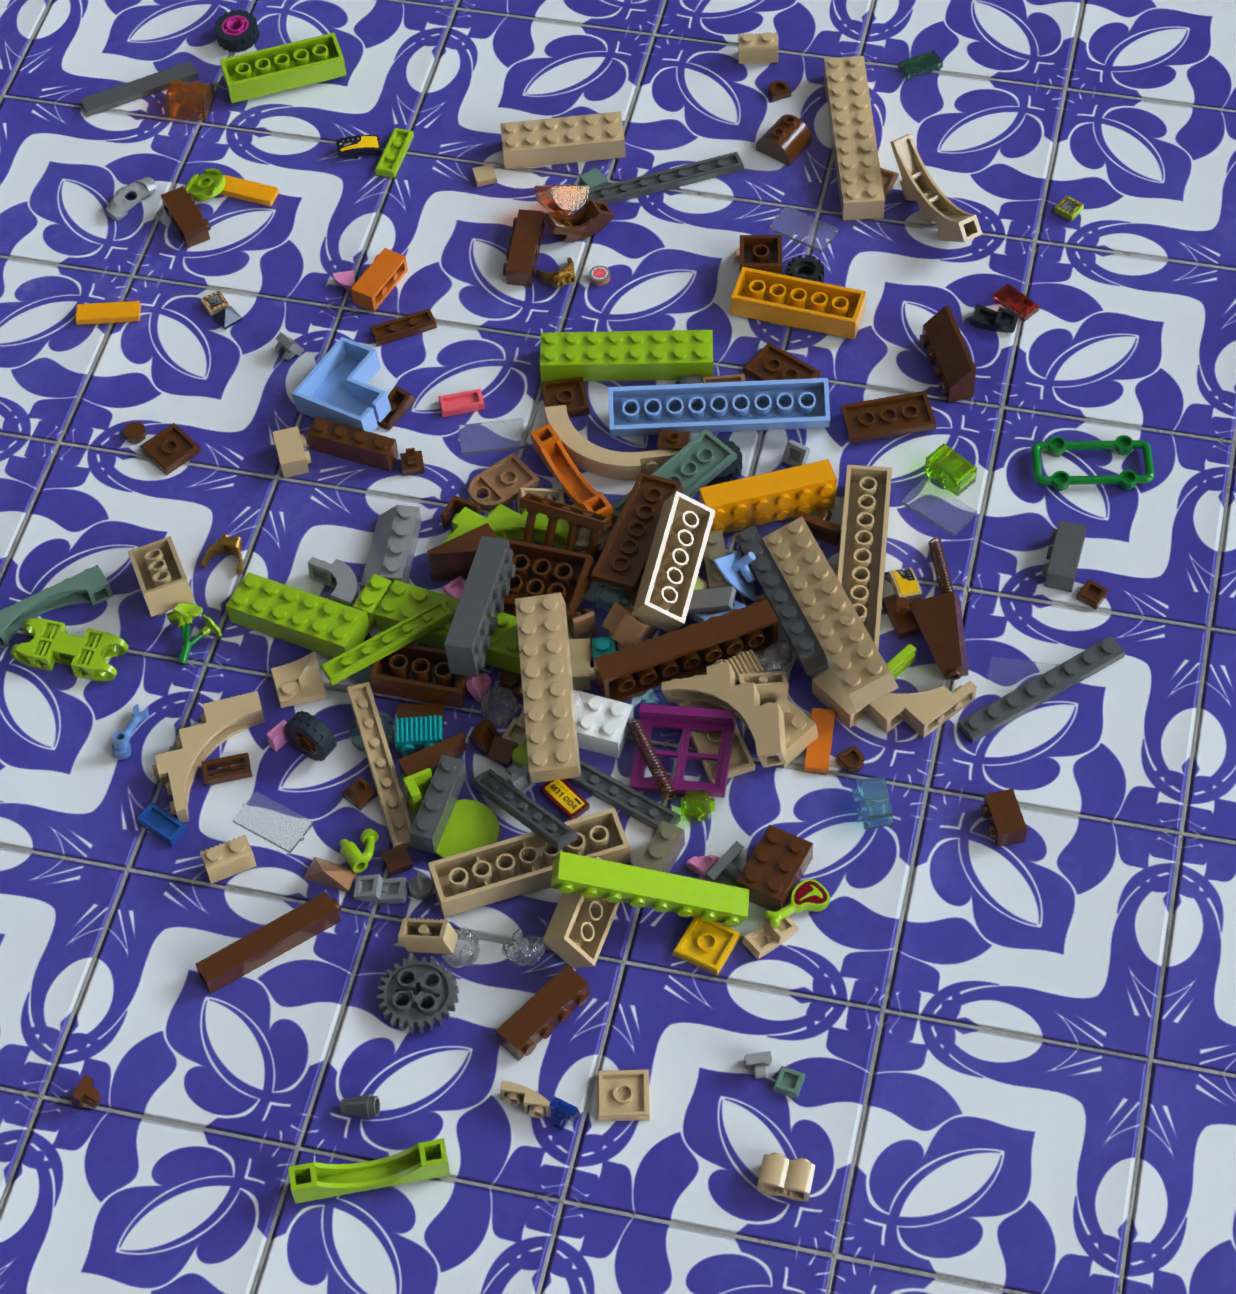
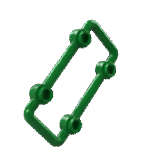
[1031,435,1154,491]

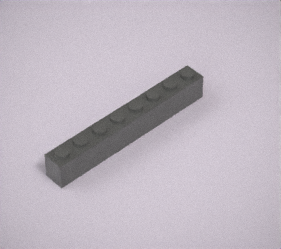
[734,525,828,676]

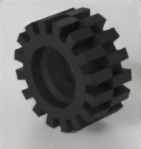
[786,255,824,283]

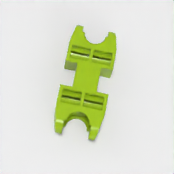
[10,618,129,681]

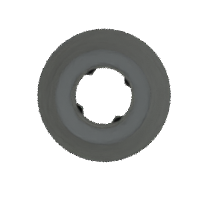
[340,1093,380,1119]

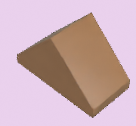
[567,606,597,639]

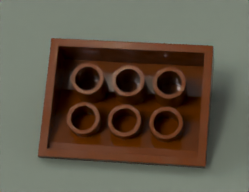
[503,538,595,617]

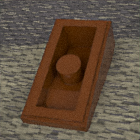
[377,386,416,431]

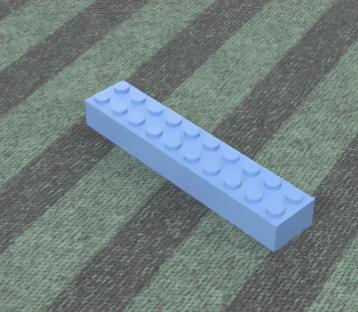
[608,378,830,437]

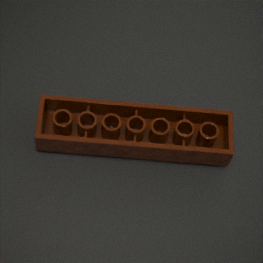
[594,600,779,702]

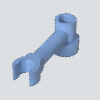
[112,704,149,760]

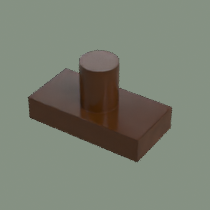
[795,508,840,546]
[882,594,921,639]

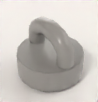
[408,872,433,900]

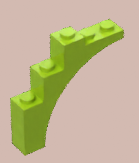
[444,504,579,550]

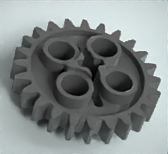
[377,956,459,1033]

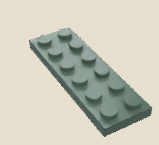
[613,429,737,520]

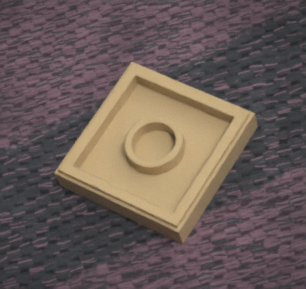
[597,1069,650,1122]

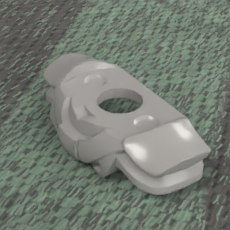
[105,177,157,221]

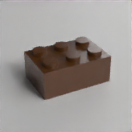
[736,825,813,912]

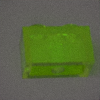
[925,444,977,496]

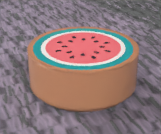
[589,265,610,286]

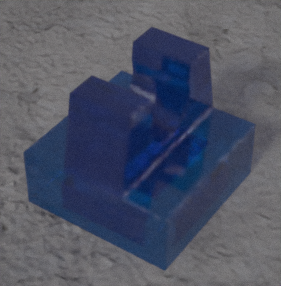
[550,1096,581,1131]

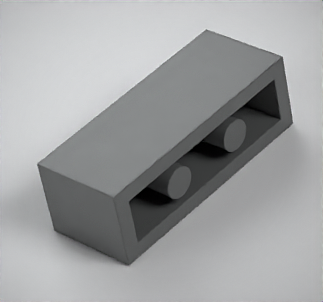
[1042,520,1087,592]

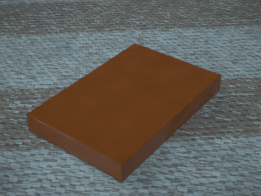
[743,343,821,381]

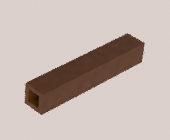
[195,892,341,994]

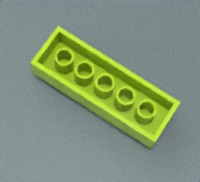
[220,32,347,103]
[225,572,371,658]

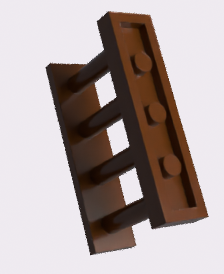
[518,493,612,565]

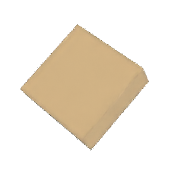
[472,164,497,187]

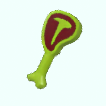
[764,879,830,928]

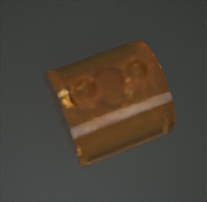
[166,80,214,120]
[535,184,590,215]

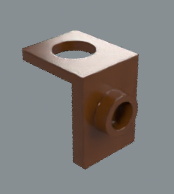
[657,430,690,451]
[441,495,481,529]

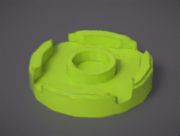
[186,168,226,202]

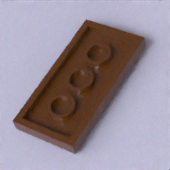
[840,391,937,444]

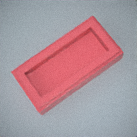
[438,389,485,417]

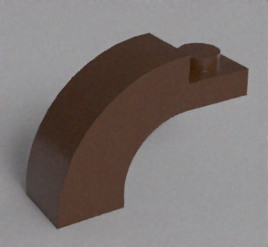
[543,199,615,242]

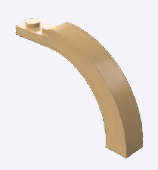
[544,405,679,480]

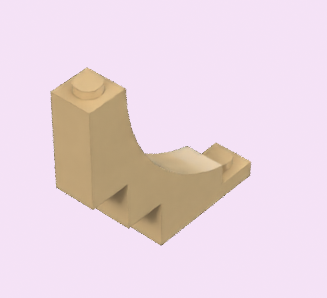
[812,667,977,738]

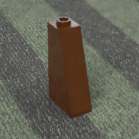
[910,592,969,680]

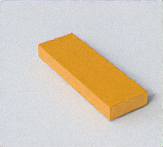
[219,175,279,207]
[76,301,141,325]

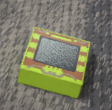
[1054,196,1084,221]

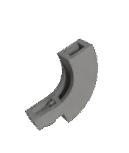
[308,557,359,608]

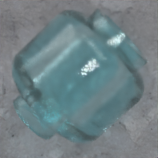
[593,584,629,612]

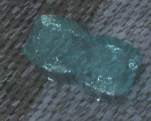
[852,776,893,829]

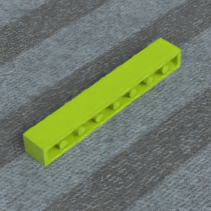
[551,851,749,926]

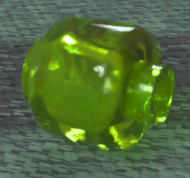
[680,790,715,822]

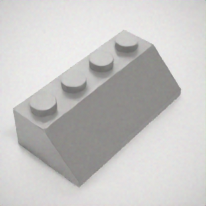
[360,505,422,590]

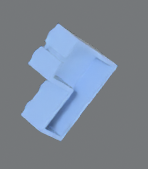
[292,337,391,432]

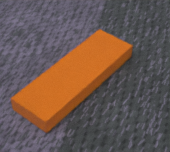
[804,708,836,774]

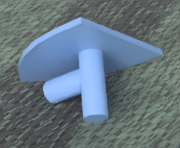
[713,551,756,601]

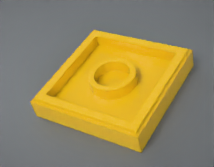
[673,917,741,976]

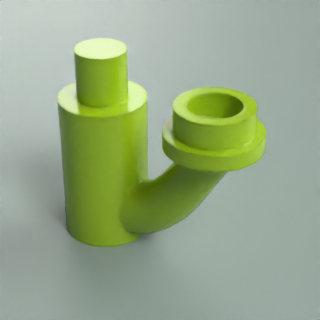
[339,829,379,873]

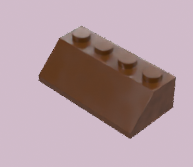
[920,305,976,403]

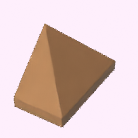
[304,857,359,893]

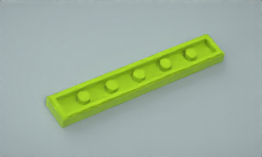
[320,599,454,686]

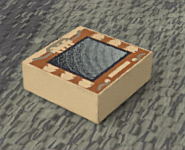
[200,290,229,316]

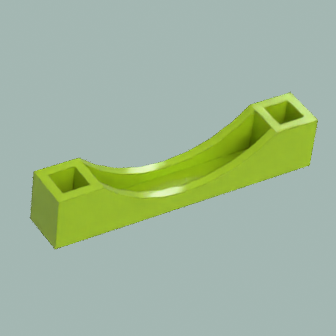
[288,1138,450,1204]

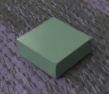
[579,168,608,190]
[773,1066,806,1099]

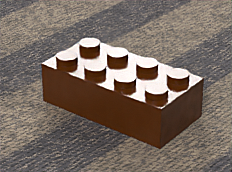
[369,644,468,708]

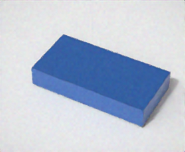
[135,802,188,847]

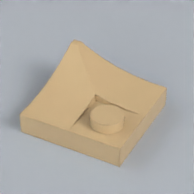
[271,652,327,708]

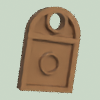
[469,453,540,511]

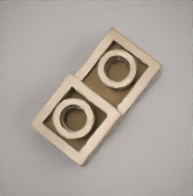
[500,1080,551,1118]

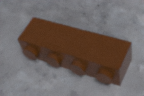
[503,209,545,287]
[307,417,399,472]
[496,965,590,1061]

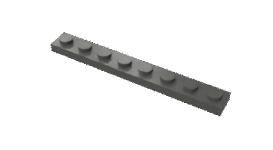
[958,636,1125,743]

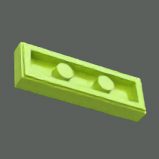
[375,128,414,178]

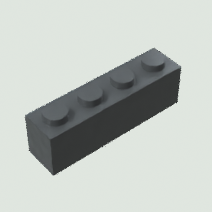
[409,754,467,854]

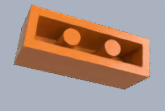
[351,248,408,312]

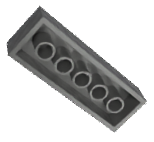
[444,536,516,677]

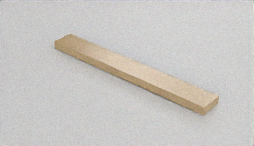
[346,681,412,848]

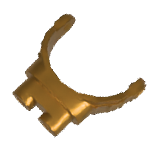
[536,257,576,288]
[201,534,243,574]

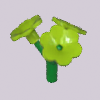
[167,603,223,664]

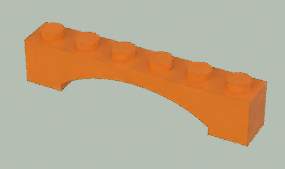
[530,423,616,527]

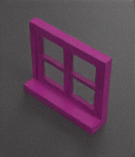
[629,704,736,798]

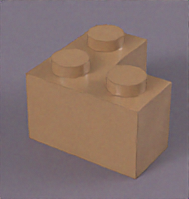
[602,602,658,649]

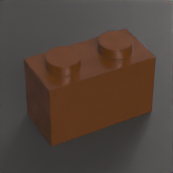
[981,789,1027,847]

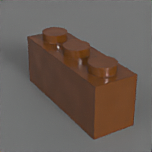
[161,186,211,248]

